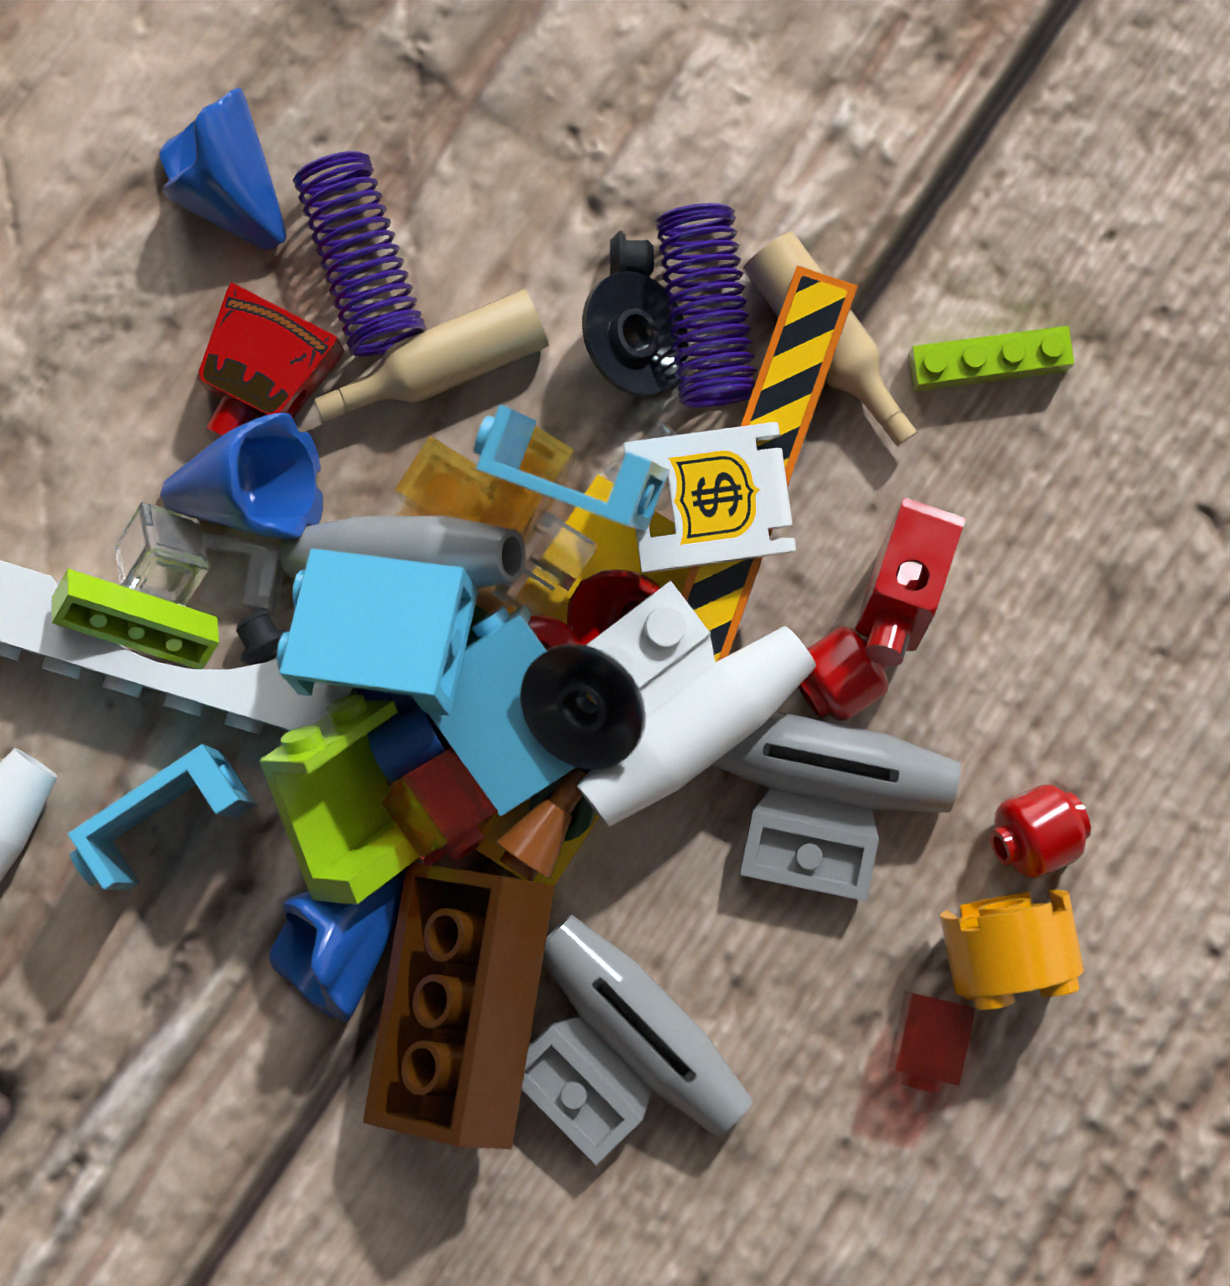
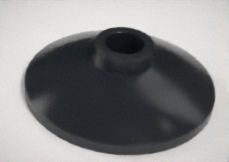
[582,271,689,396]
[520,644,646,770]

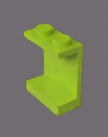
[259,694,443,904]

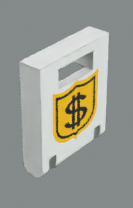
[624,422,796,574]

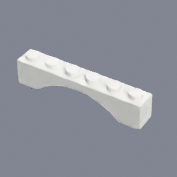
[0,560,357,735]

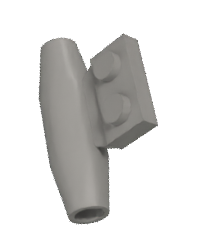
[280,516,526,589]
[712,712,961,901]
[522,914,753,1165]

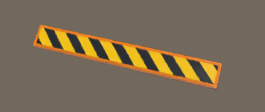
[681,265,858,662]

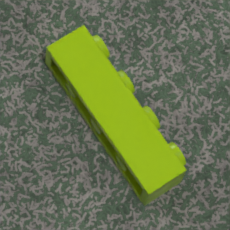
[908,325,1075,392]
[51,568,219,669]

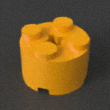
[940,890,1084,1010]

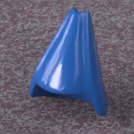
[159,88,287,250]
[160,412,324,539]
[269,869,406,1022]

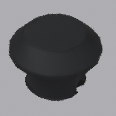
[610,231,654,277]
[236,611,290,665]

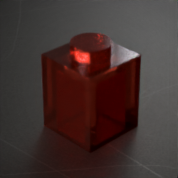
[382,748,498,866]
[888,991,976,1093]

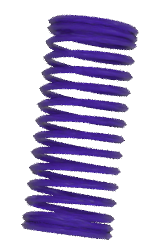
[293,151,427,357]
[655,203,757,408]

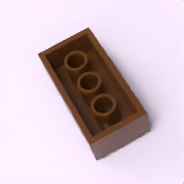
[363,863,555,1150]

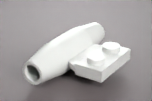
[576,581,816,827]

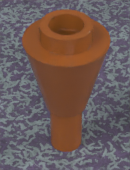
[496,767,587,881]

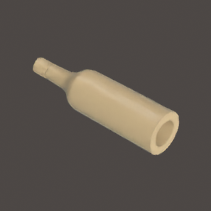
[743,231,917,447]
[315,288,549,422]

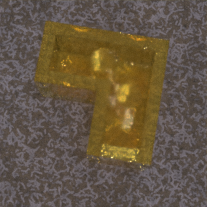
[395,426,575,542]

